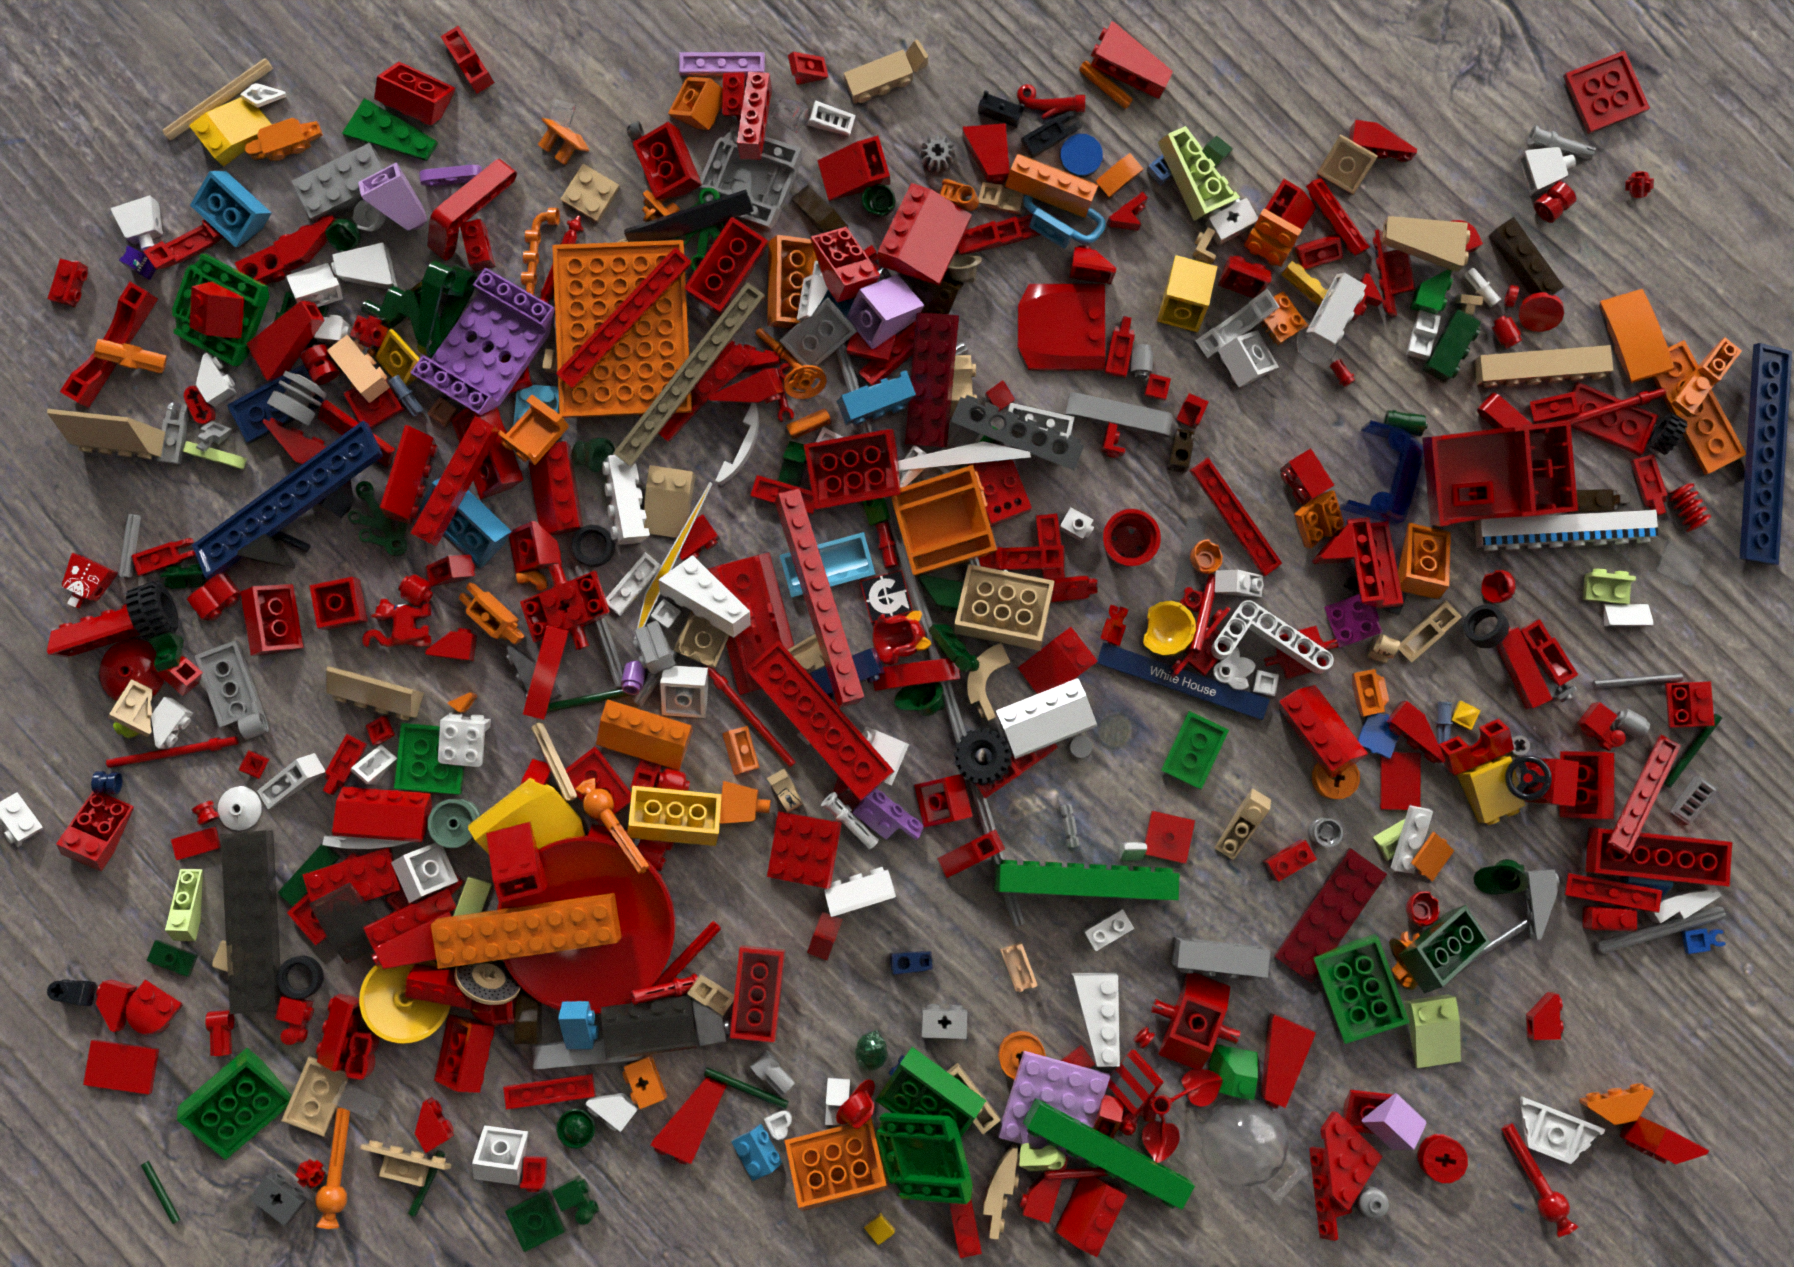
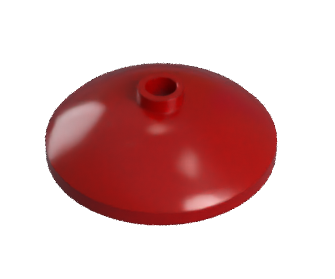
[99,639,165,701]

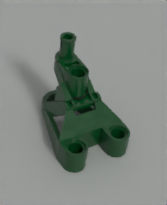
[361,260,477,358]

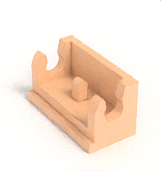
[1000,942,1038,992]

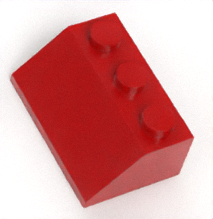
[374,62,456,125]
[632,122,702,200]
[240,584,304,656]
[1560,751,1614,819]
[316,993,362,1072]
[434,1014,495,1093]
[1054,1177,1127,1257]

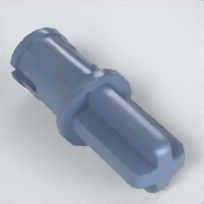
[388,375,423,417]
[1435,702,1454,744]

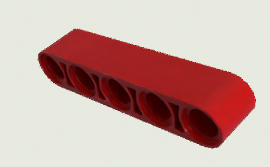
[1477,393,1533,429]

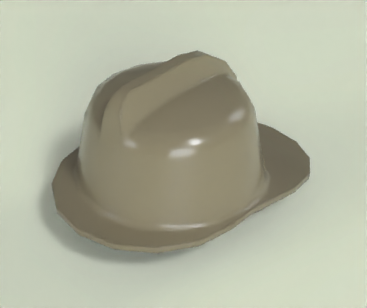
[947,251,982,283]

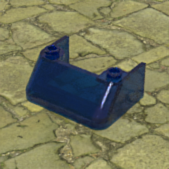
[1340,420,1424,525]

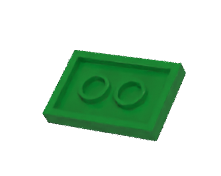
[1161,711,1229,790]

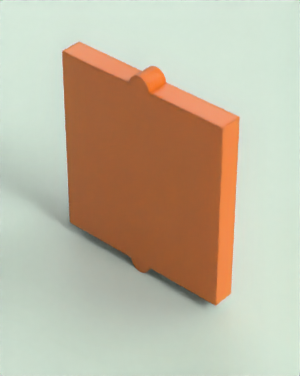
[1411,832,1455,882]

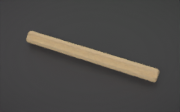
[163,58,273,140]

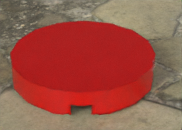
[1518,292,1564,332]

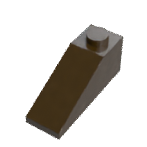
[791,185,849,234]
[514,987,542,1044]

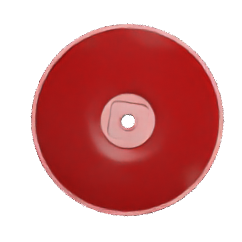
[497,836,676,1014]

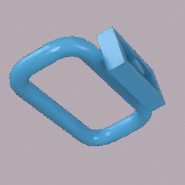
[1023,195,1106,249]

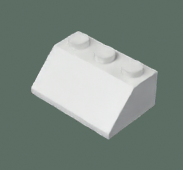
[824,867,896,917]

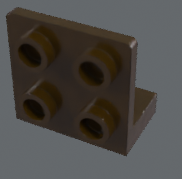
[912,275,964,314]

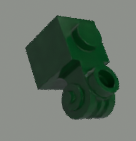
[552,1175,599,1225]

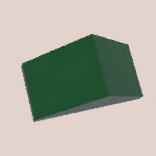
[1202,136,1233,169]

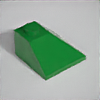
[1208,1044,1258,1100]

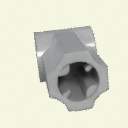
[750,1050,795,1097]

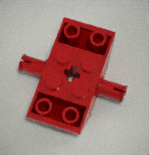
[520,563,610,650]
[1151,973,1241,1071]

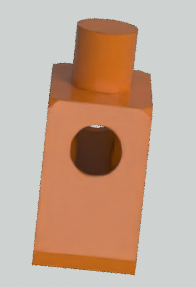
[720,781,771,823]

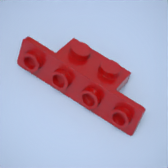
[1373,229,1415,317]
[1170,606,1230,678]
[1309,1146,1352,1241]

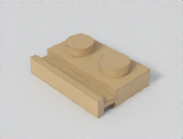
[788,634,825,674]

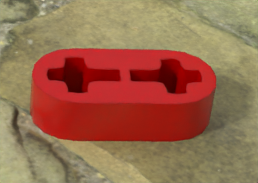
[183,386,216,426]

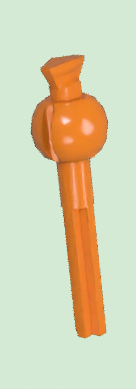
[575,778,650,874]
[315,1107,351,1229]

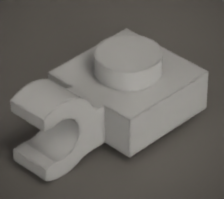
[196,421,232,452]

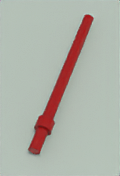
[1554,387,1666,425]
[705,665,796,768]
[106,736,239,768]

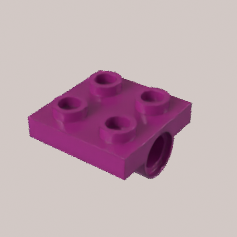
[1324,594,1383,648]

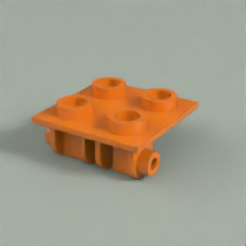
[1260,291,1308,346]

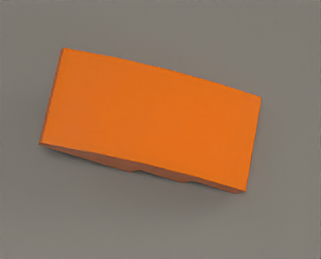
[1599,289,1675,383]

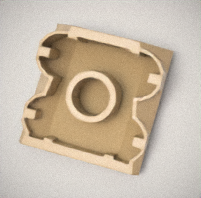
[673,611,729,668]

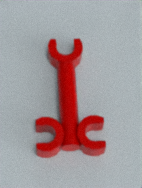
[760,363,795,422]

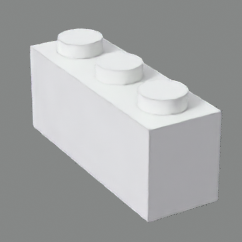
[1306,273,1367,345]

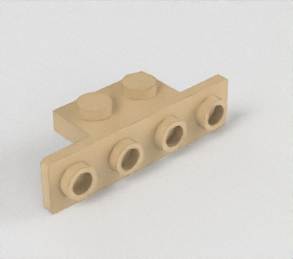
[360,1140,452,1187]

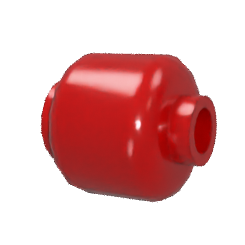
[398,574,433,607]
[656,768,690,791]

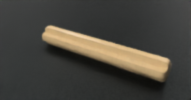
[531,723,577,801]

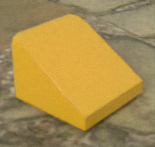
[864,1212,895,1245]

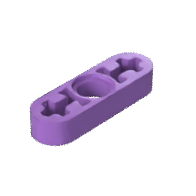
[419,165,482,186]

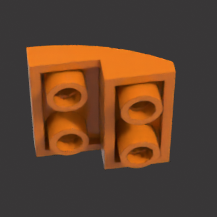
[1294,490,1344,549]

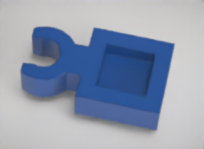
[1681,928,1726,954]

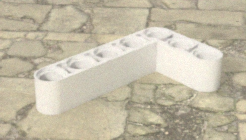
[1211,600,1334,674]

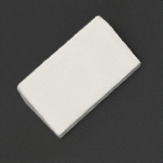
[1603,604,1653,626]

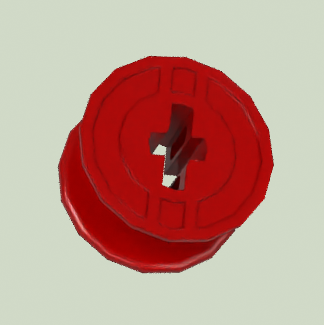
[1417,1134,1468,1183]

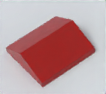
[1343,1090,1394,1134]

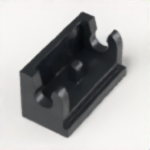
[978,90,1025,128]

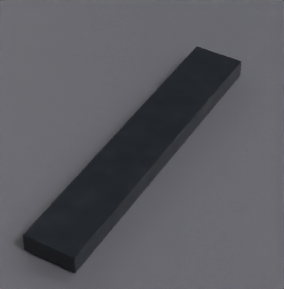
[624,189,754,242]

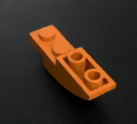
[1671,337,1742,417]

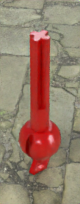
[1501,1123,1579,1237]

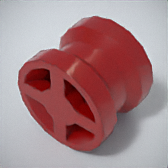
[191,800,220,826]

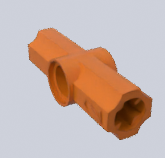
[94,339,167,374]

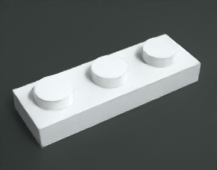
[1391,805,1433,874]

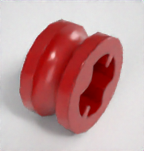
[1133,1026,1155,1049]

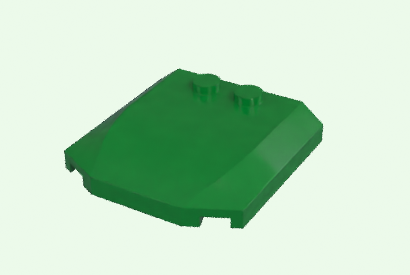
[172,254,269,366]
[876,1113,973,1204]

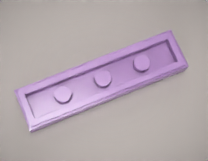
[679,52,765,76]

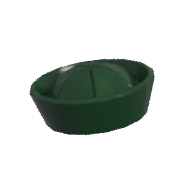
[556,1109,595,1149]

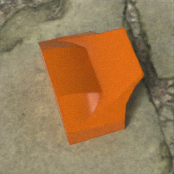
[1352,669,1389,717]

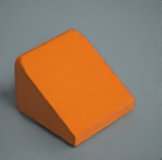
[447,692,477,713]

